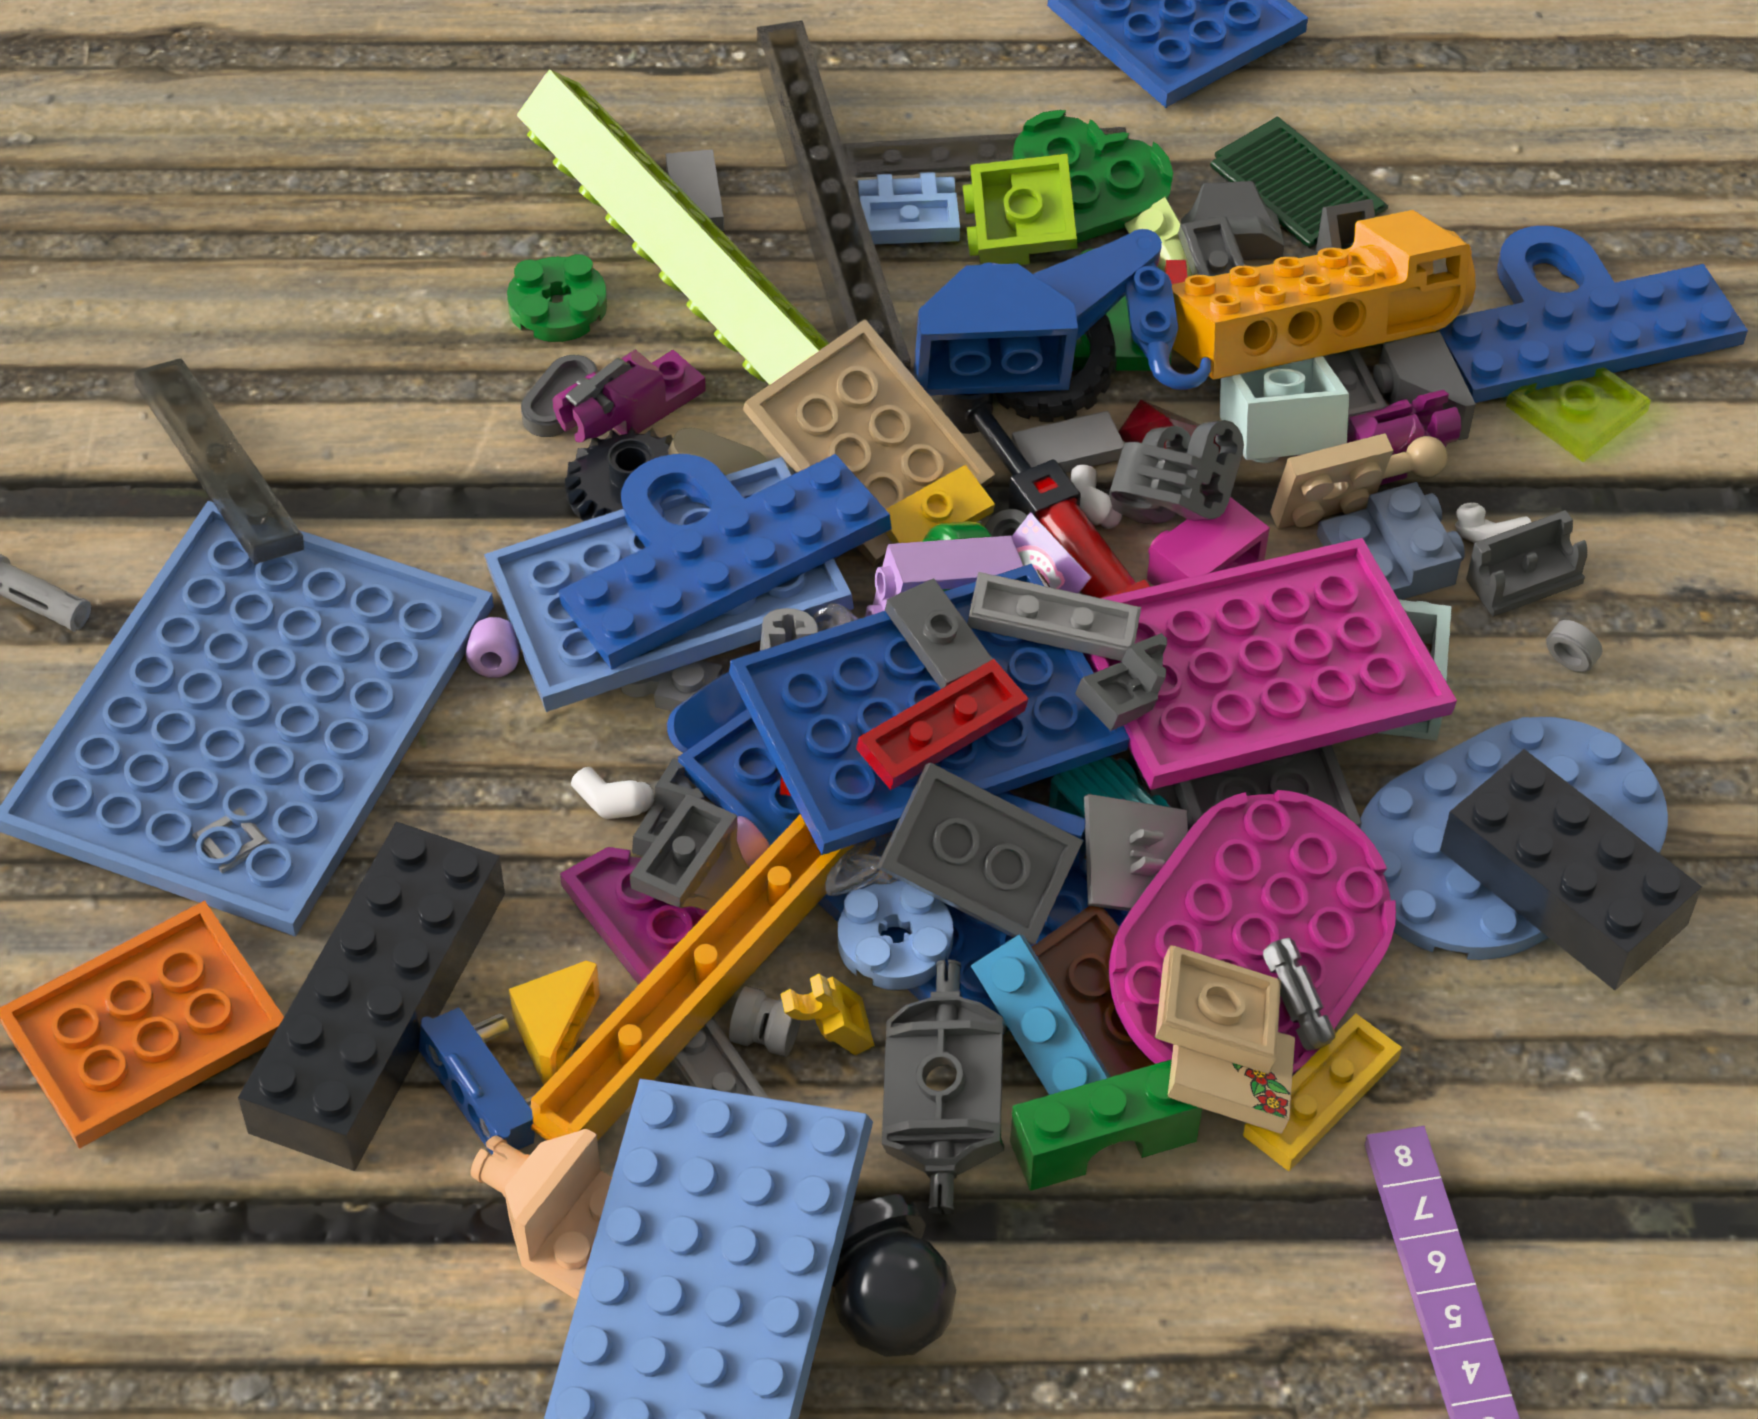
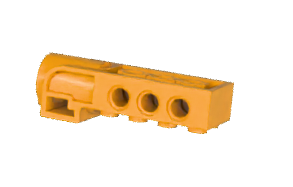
[1172,210,1476,380]

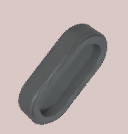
[521,355,598,437]

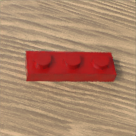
[856,659,1029,790]

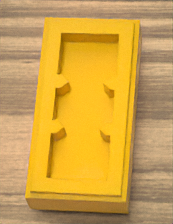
[885,464,995,544]

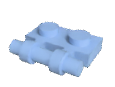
[858,172,960,245]

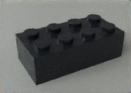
[1440,749,1702,990]

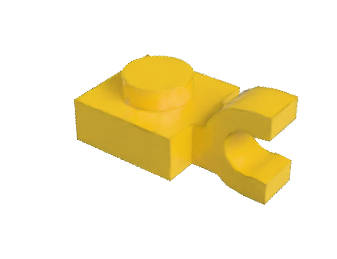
[780,973,875,1055]

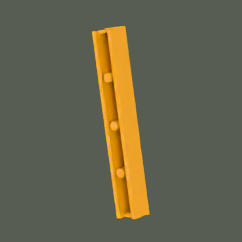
[531,814,871,1141]

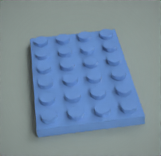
[484,457,854,712]
[544,1078,873,1419]

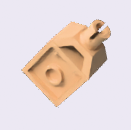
[471,1129,612,1300]

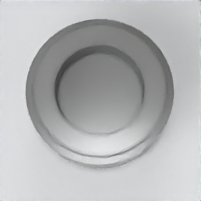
[1546,620,1603,672]

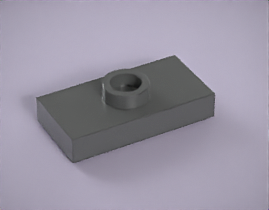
[885,578,992,689]

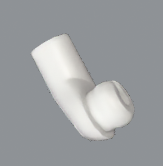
[1071,465,1122,529]
[1455,503,1531,543]
[571,767,654,819]

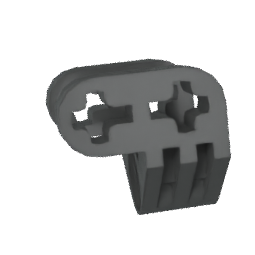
[1109,420,1244,524]

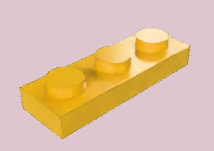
[1243,1013,1402,1171]

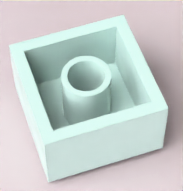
[1220,356,1349,463]

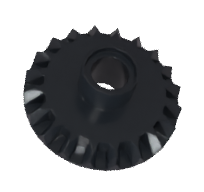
[565,426,673,521]

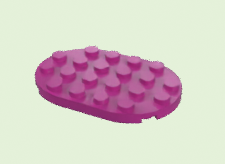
[1109,790,1396,1076]

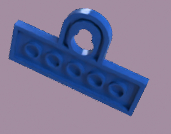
[1431,226,1748,403]
[558,454,892,670]

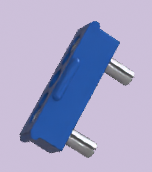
[419,1007,535,1155]

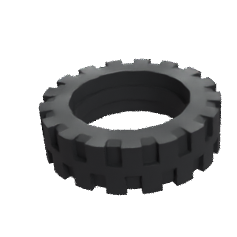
[995,314,1117,422]

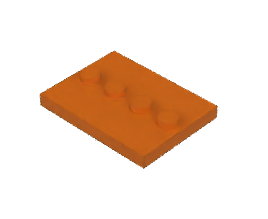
[0,900,284,1149]

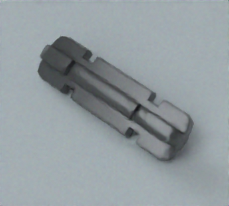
[1263,938,1336,1051]

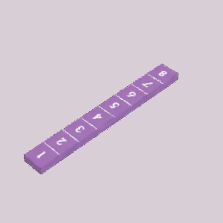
[1364,1126,1520,1419]

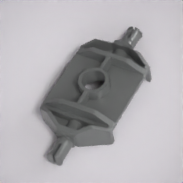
[882,960,1007,1214]

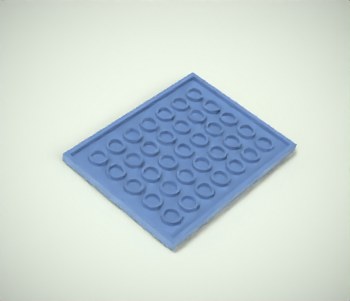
[0,501,494,937]

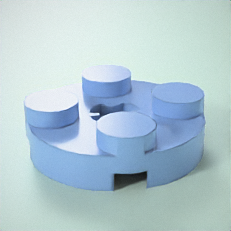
[838,881,953,990]

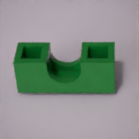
[1010,1059,1202,1191]

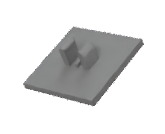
[1084,794,1188,911]

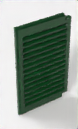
[1210,116,1388,248]

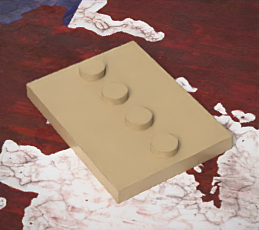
[743,319,995,567]

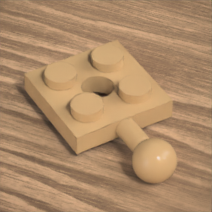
[1270,433,1447,529]

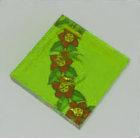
[1506,367,1651,462]

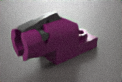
[552,349,706,443]

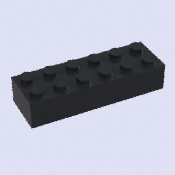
[238,821,505,1171]

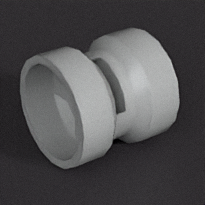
[729,985,801,1057]

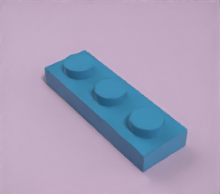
[971,934,1111,1095]

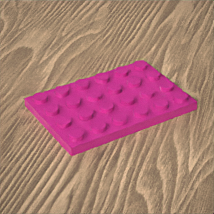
[1082,538,1457,790]

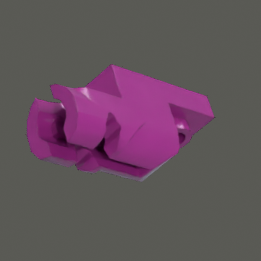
[1294,389,1461,485]

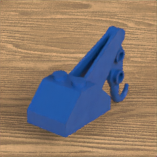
[914,229,1211,396]

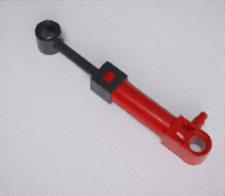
[942,393,1151,598]

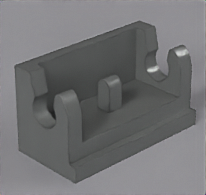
[1466,510,1588,617]

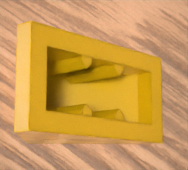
[509,960,600,1085]

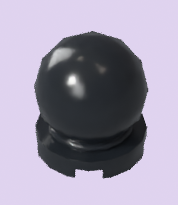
[832,1194,956,1357]

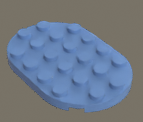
[1360,717,1668,960]

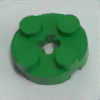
[507,254,607,342]

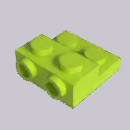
[963,154,1078,265]

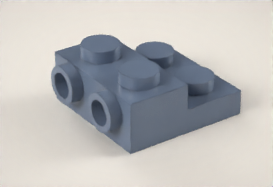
[1317,482,1465,600]

